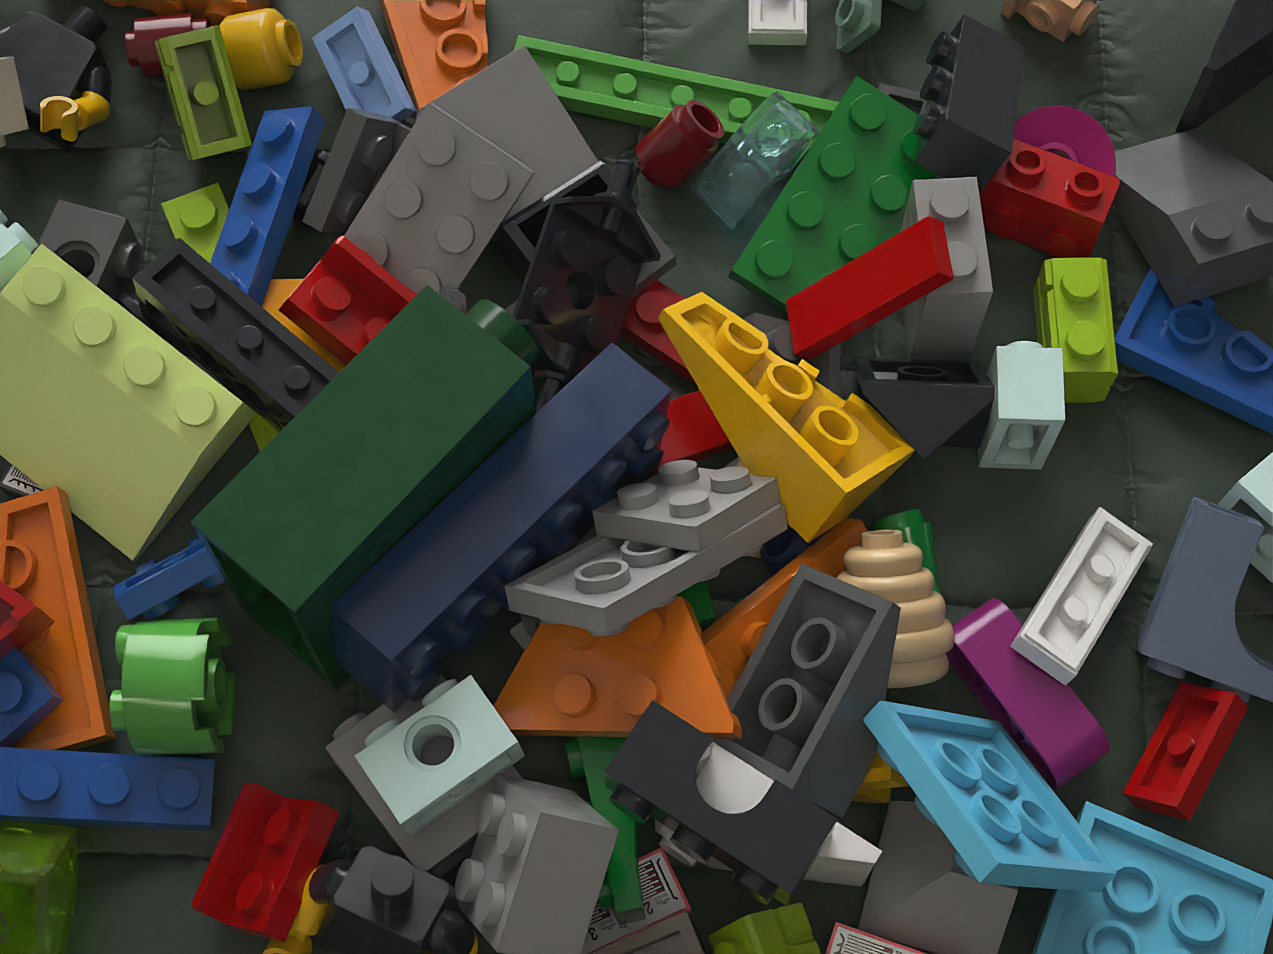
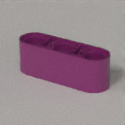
[946,598,1110,790]

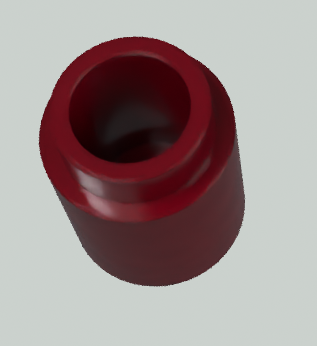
[125,13,211,78]
[636,100,724,188]

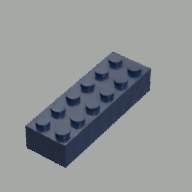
[329,343,672,713]

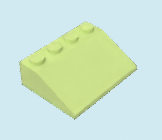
[0,243,257,562]

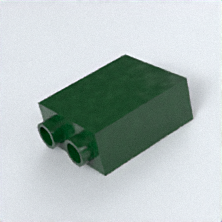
[191,285,539,692]

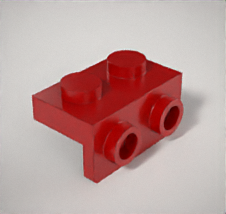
[980,139,1120,258]

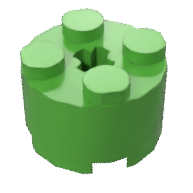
[109,618,237,755]

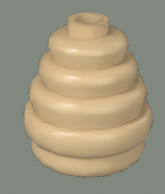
[837,530,954,689]

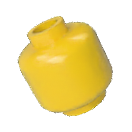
[219,8,303,91]

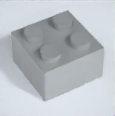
[455,773,619,954]

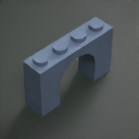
[1137,496,1273,703]

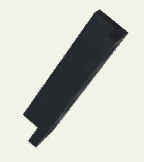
[133,238,339,432]

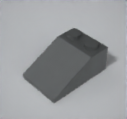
[1112,129,1273,307]
[713,563,901,818]

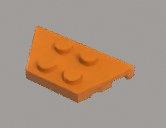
[493,596,742,739]

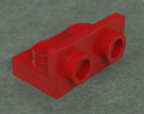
[278,236,417,365]
[191,782,340,943]

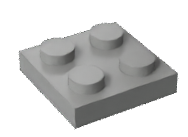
[592,460,781,552]

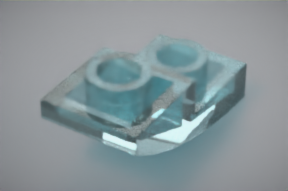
[690,91,820,229]

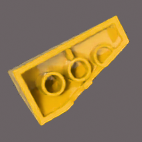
[658,292,915,543]

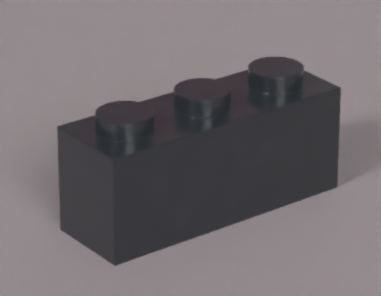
[913,15,1025,194]

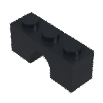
[604,700,838,905]

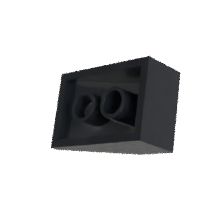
[1175,0,1273,133]

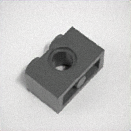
[34,200,142,303]

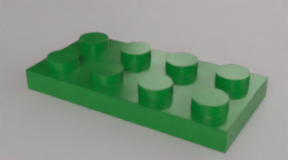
[728,76,937,315]

